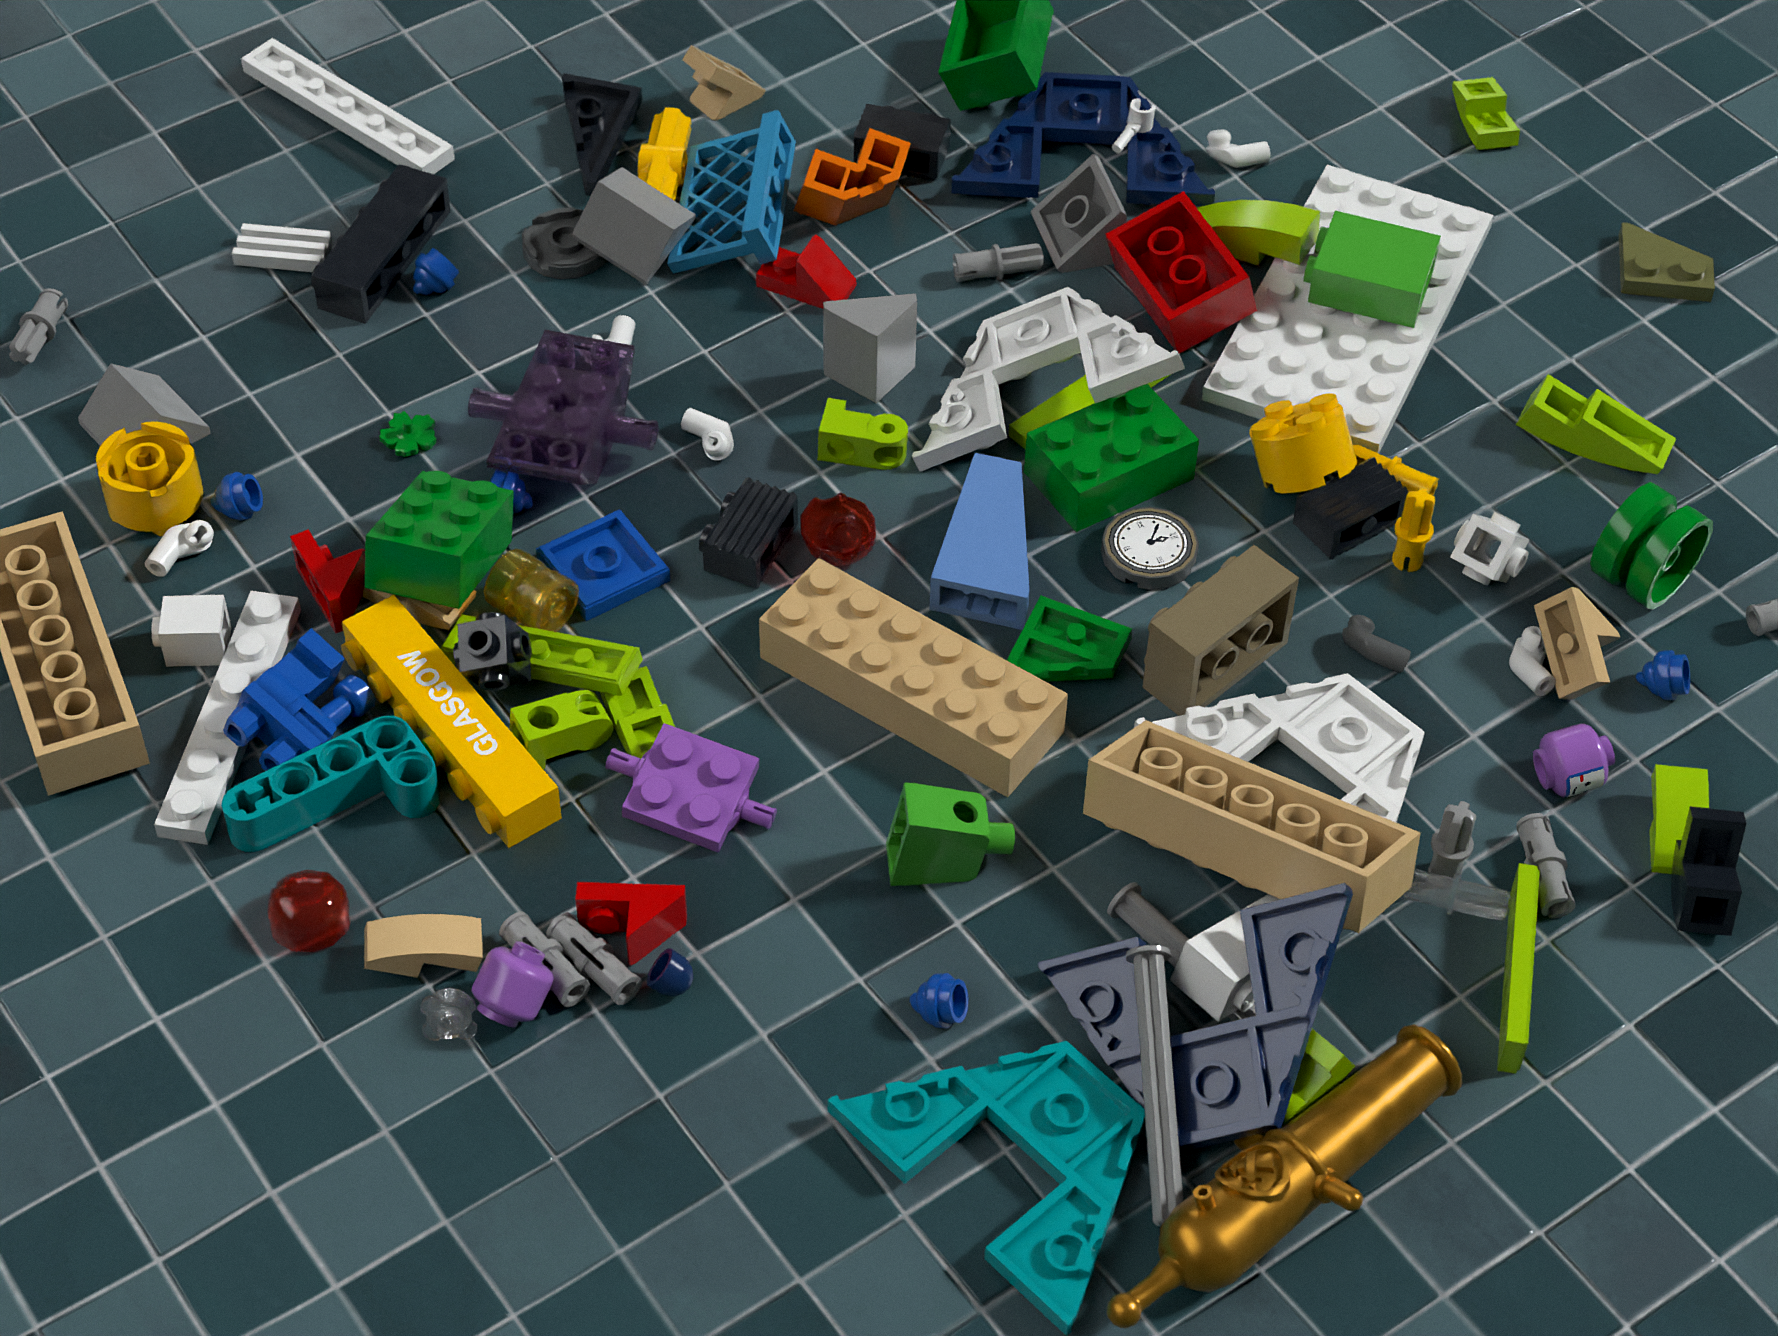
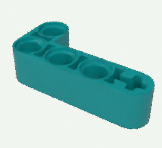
[221,716,440,852]

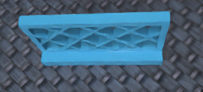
[667,110,796,274]

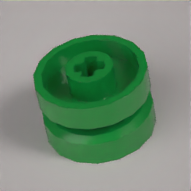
[1590,482,1713,610]

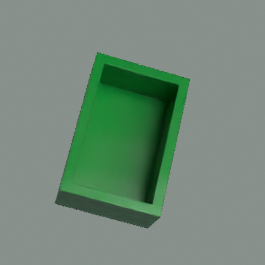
[938,0,1054,111]
[1024,384,1199,532]
[365,471,514,609]

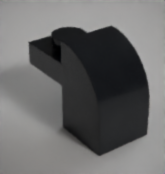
[1671,806,1747,936]

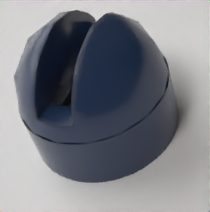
[646,948,694,997]

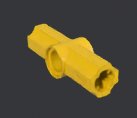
[638,107,691,201]

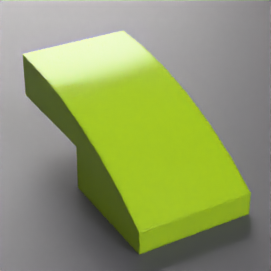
[1452,77,1520,150]
[600,666,675,759]
[1649,764,1709,874]

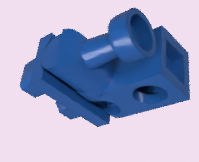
[223,628,375,771]

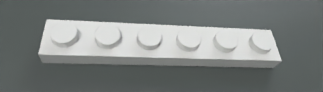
[241,38,455,174]
[154,591,301,845]

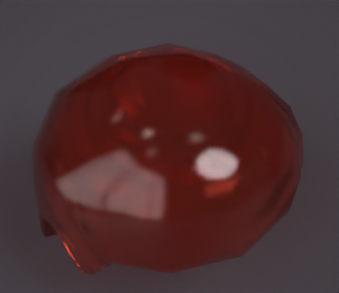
[800,492,876,567]
[267,869,350,952]

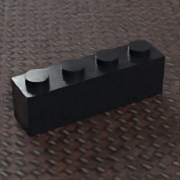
[311,164,451,324]

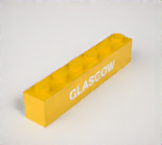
[341,595,562,848]

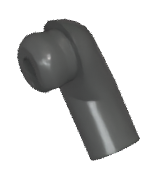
[1342,615,1411,673]

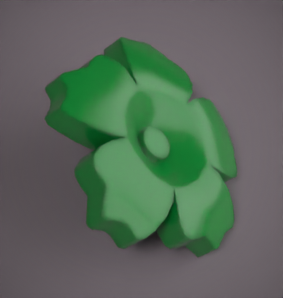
[379,411,437,457]

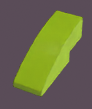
[1197,200,1320,265]
[1516,374,1676,474]

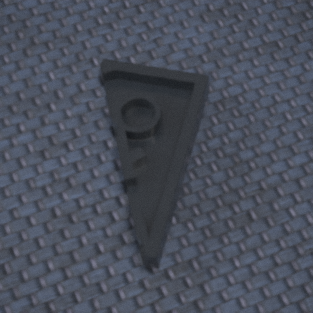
[562,73,642,196]

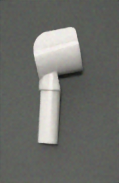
[1112,99,1156,153]

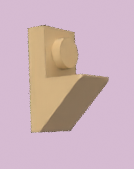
[682,45,766,121]
[1534,587,1620,700]

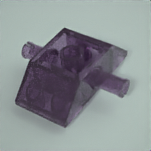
[468,330,659,485]

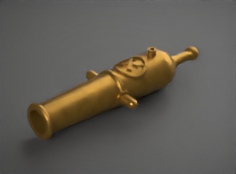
[1107,1025,1462,1329]

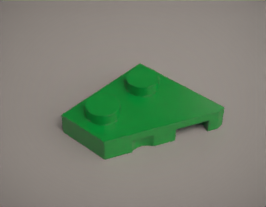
[1007,595,1132,682]

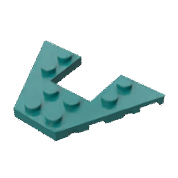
[828,1041,1145,1336]

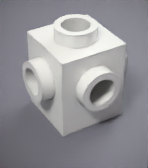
[1450,512,1529,586]

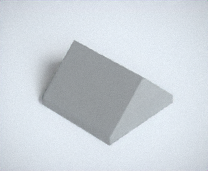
[1030,154,1127,273]
[572,167,696,285]
[823,293,917,403]
[78,363,211,446]

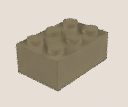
[1143,545,1299,716]

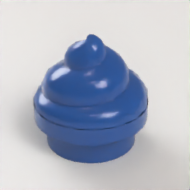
[413,248,459,295]
[490,469,533,514]
[210,472,263,520]
[1636,650,1690,700]
[909,973,968,1028]

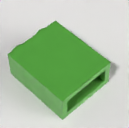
[1303,210,1441,328]

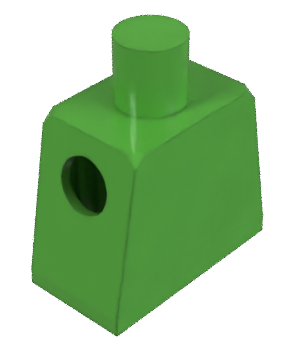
[886,782,1015,886]

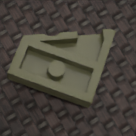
[1619,222,1715,302]

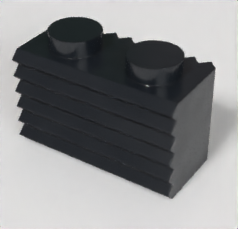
[854,103,951,181]
[1293,457,1408,560]
[699,477,798,588]

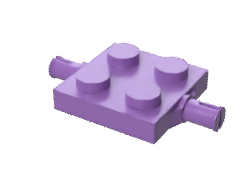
[605,723,777,853]

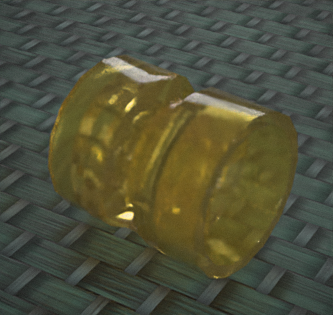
[484,548,579,632]

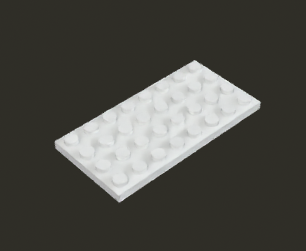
[1202,165,1493,454]

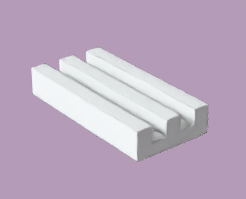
[232,223,332,272]

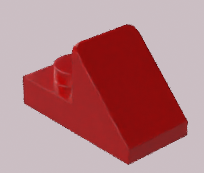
[756,234,856,309]
[290,529,365,634]
[575,882,687,966]

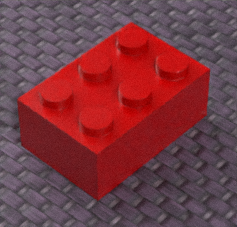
[1105,191,1257,354]

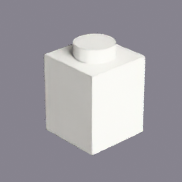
[152,595,231,667]

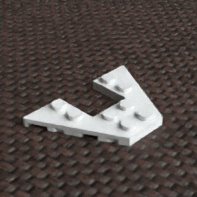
[912,287,1185,472]
[1134,673,1424,823]

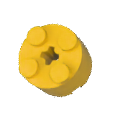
[1249,393,1357,493]
[96,421,204,536]

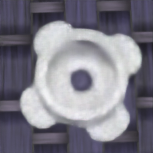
[420,988,478,1041]

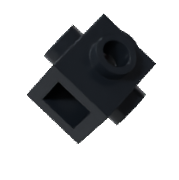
[453,612,532,690]

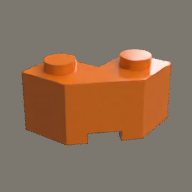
[794,128,911,226]

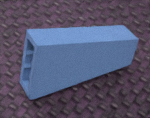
[929,453,1030,630]

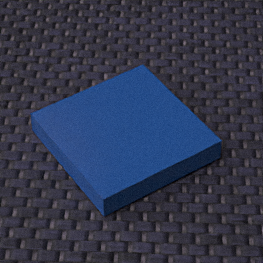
[536,509,671,621]

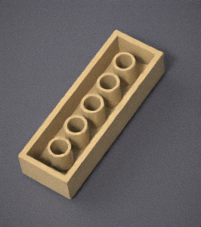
[0,511,150,796]
[759,558,1068,798]
[1083,720,1421,933]

